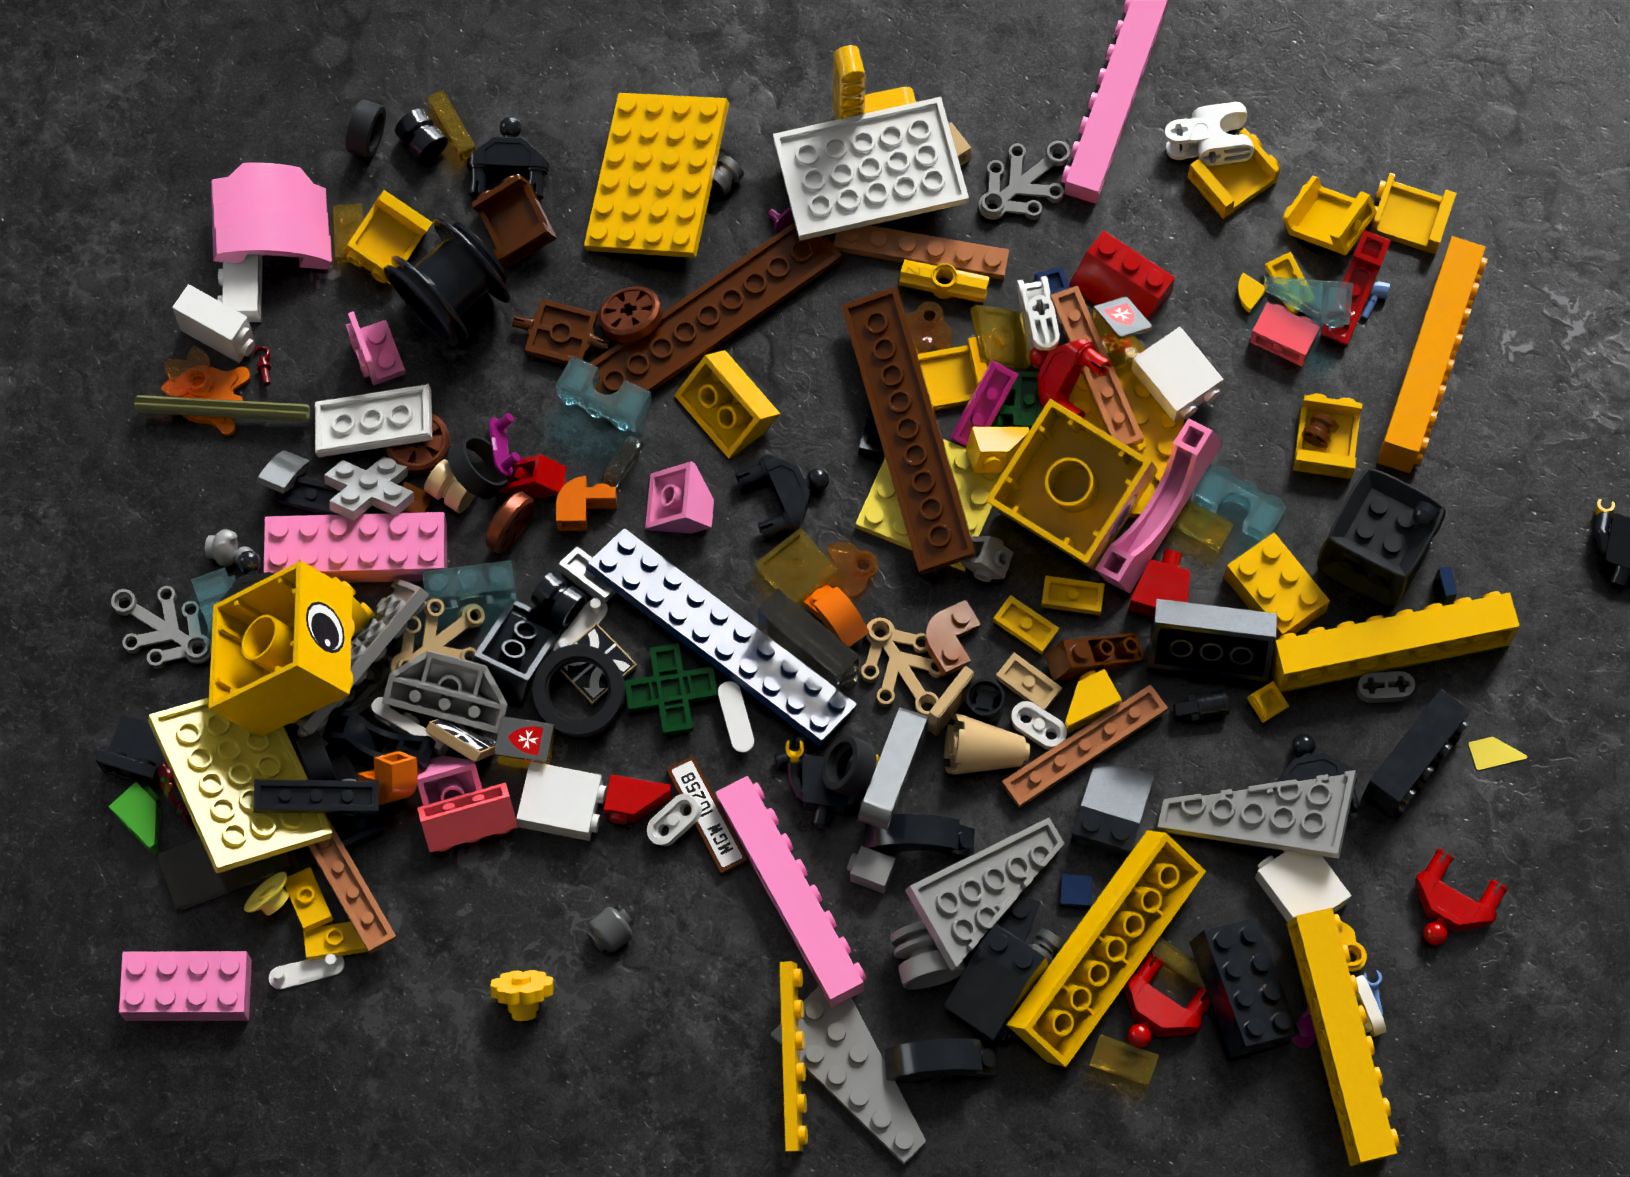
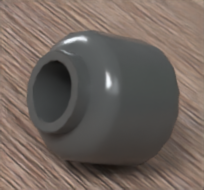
[587,907,634,953]

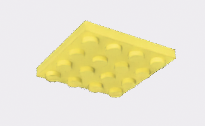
[855,439,1004,572]

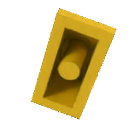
[966,427,1030,473]
[1065,669,1122,735]

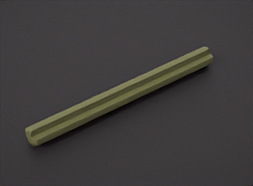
[134,395,310,422]

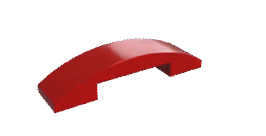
[1320,230,1391,345]

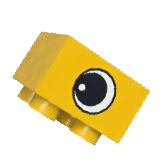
[986,399,1158,571]
[208,561,355,737]

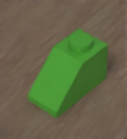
[109,782,161,856]

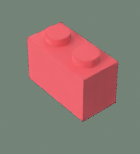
[1249,302,1320,367]

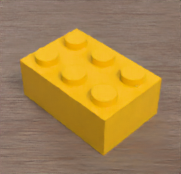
[1224,533,1330,640]

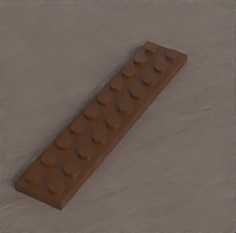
[574,222,842,422]
[841,286,977,575]

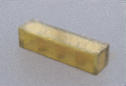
[427,89,476,161]
[1148,937,1207,995]

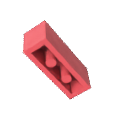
[417,782,518,853]

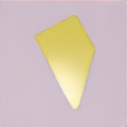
[1469,737,1527,770]

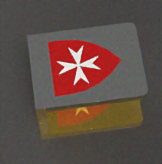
[1092,296,1152,366]
[495,717,556,769]

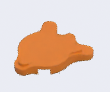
[164,366,251,436]

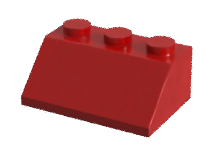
[1069,230,1175,334]

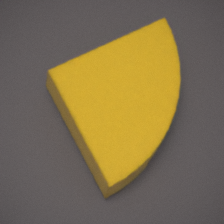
[1238,273,1267,313]

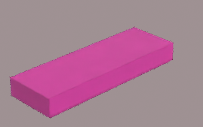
[950,360,1019,447]

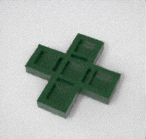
[624,643,718,736]

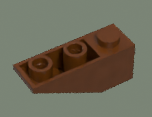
[1045,633,1145,682]

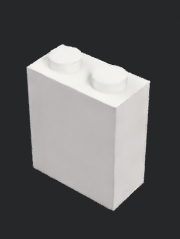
[172,284,255,363]
[1131,327,1223,422]
[516,761,607,841]
[1255,850,1352,922]

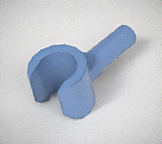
[1361,281,1390,319]
[1364,970,1383,1015]

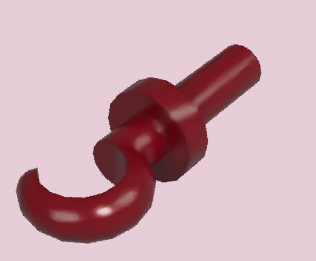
[254,346,271,386]

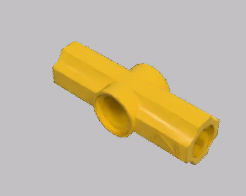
[899,259,990,303]

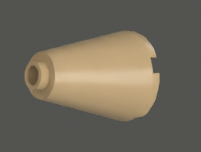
[944,714,1030,775]

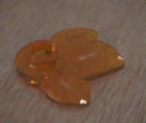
[906,302,953,354]
[161,346,213,397]
[821,542,879,597]

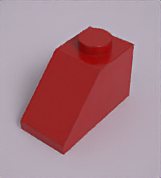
[498,454,567,499]
[604,774,672,825]

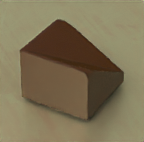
[400,482,434,513]

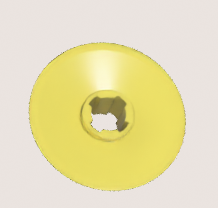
[244,872,289,916]

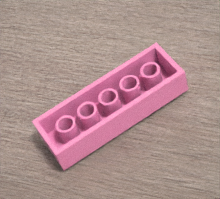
[264,512,447,583]

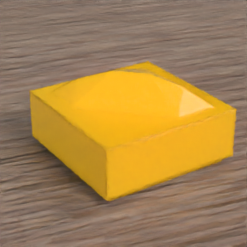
[1247,681,1289,723]

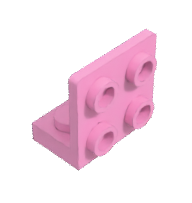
[346,311,406,386]

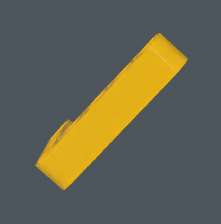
[833,45,916,120]

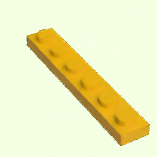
[780,961,808,1152]

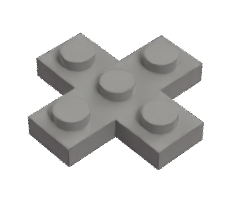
[324,456,414,521]

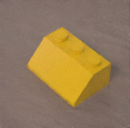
[674,350,780,459]

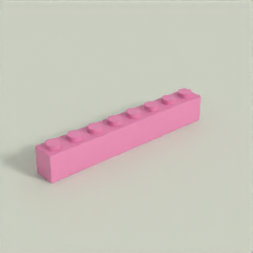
[1061,0,1168,204]
[715,776,866,1008]

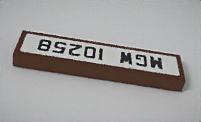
[666,756,748,876]

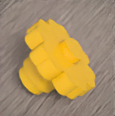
[490,970,554,1021]

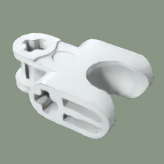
[1165,102,1254,166]
[1017,276,1060,369]

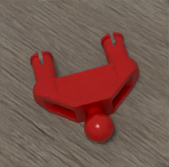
[1029,339,1112,418]
[1415,849,1508,946]
[1124,953,1211,1048]

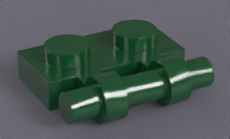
[992,371,1043,430]

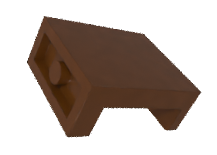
[471,174,557,268]

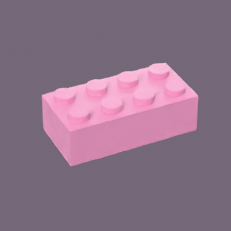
[119,951,252,1021]

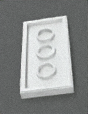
[315,384,432,457]

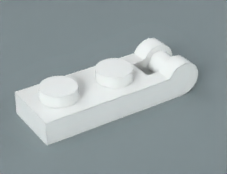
[371,697,449,756]

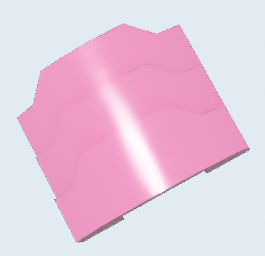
[211,163,332,269]

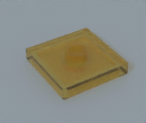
[971,305,1032,369]
[755,528,839,610]

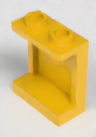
[1188,128,1280,219]
[1370,173,1456,255]
[1283,176,1377,255]
[342,190,433,285]
[916,336,987,411]
[1293,393,1363,479]

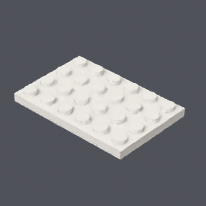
[773,97,969,241]

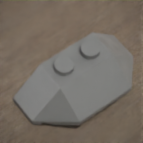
[382,650,508,734]

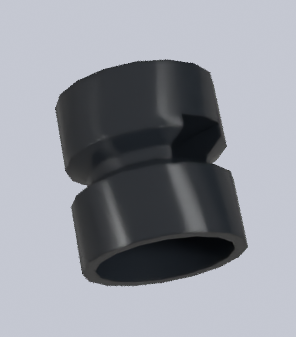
[394,108,448,163]
[530,571,587,627]
[964,678,1005,726]

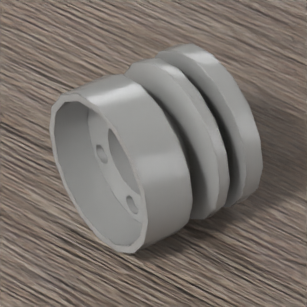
[890,920,965,990]

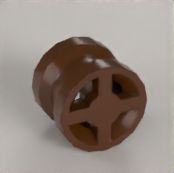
[1301,412,1339,449]

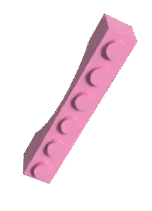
[1095,418,1223,594]

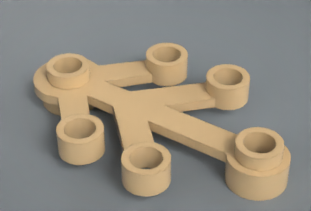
[389,598,485,673]
[861,618,942,716]

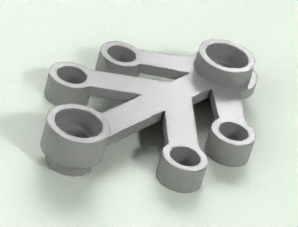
[978,141,1070,220]
[111,586,212,669]

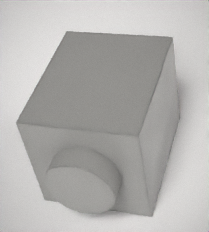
[847,846,896,894]

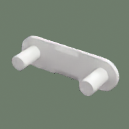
[553,598,608,651]
[718,681,754,753]
[269,954,345,990]

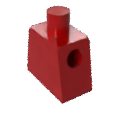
[1128,549,1190,617]

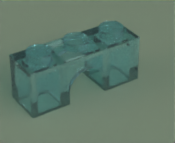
[556,356,652,433]
[1190,463,1288,542]
[422,560,517,611]

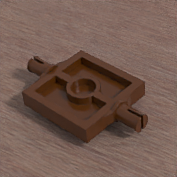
[512,299,611,369]

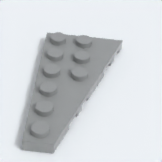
[295,578,429,735]
[1157,770,1357,859]
[905,817,1065,971]
[771,986,926,1165]

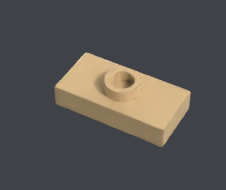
[995,652,1062,711]

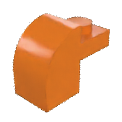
[556,476,617,531]
[803,584,869,649]
[358,751,418,805]

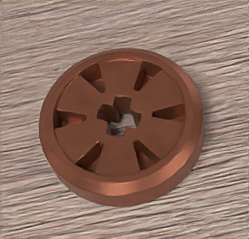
[598,287,663,342]
[385,413,450,475]
[485,492,534,553]

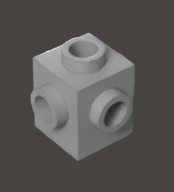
[960,536,1014,582]

